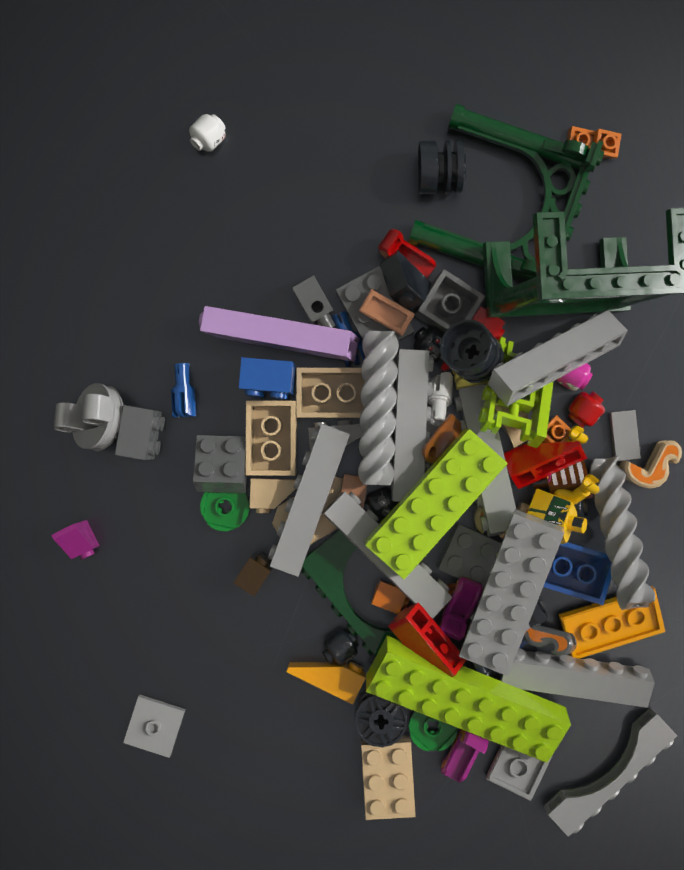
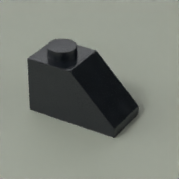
[380,250,432,311]

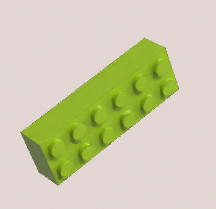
[364,428,508,579]

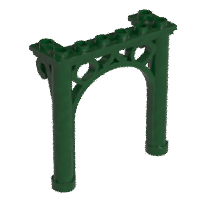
[408,103,604,281]

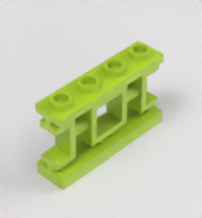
[478,337,554,448]

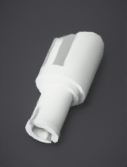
[427,372,453,427]

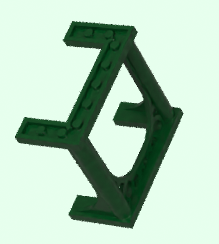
[483,208,684,318]

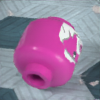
[556,363,593,391]

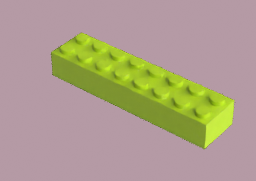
[366,636,571,763]

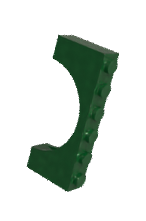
[301,530,399,656]

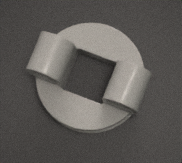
[54,383,123,451]

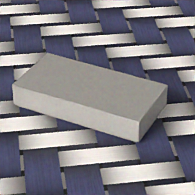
[609,410,641,461]

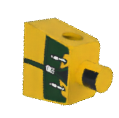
[527,489,587,544]

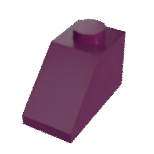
[51,520,100,560]

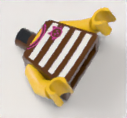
[533,426,599,505]

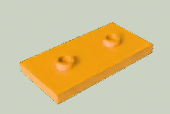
[559,586,665,659]

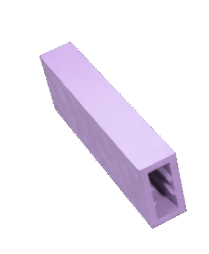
[199,306,359,362]

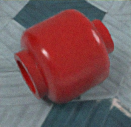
[568,391,605,428]

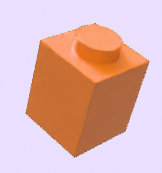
[371,578,409,614]

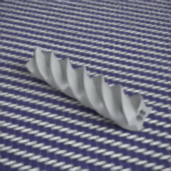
[358,331,399,485]
[589,456,655,610]

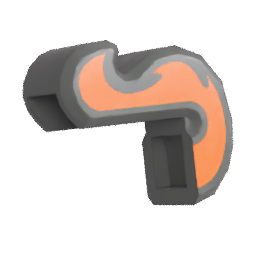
[523,601,577,655]

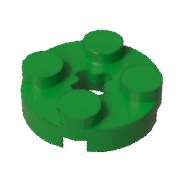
[200,492,250,531]
[408,710,457,751]

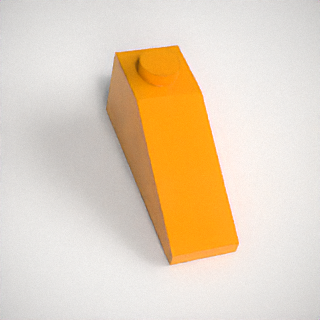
[286,662,366,704]

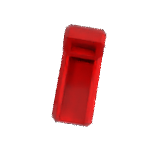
[378,229,436,279]

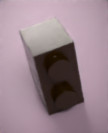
[233,552,273,597]

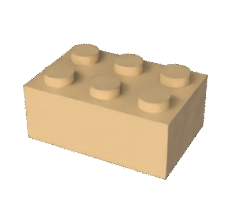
[296,368,365,418]
[246,401,297,476]
[361,734,415,820]

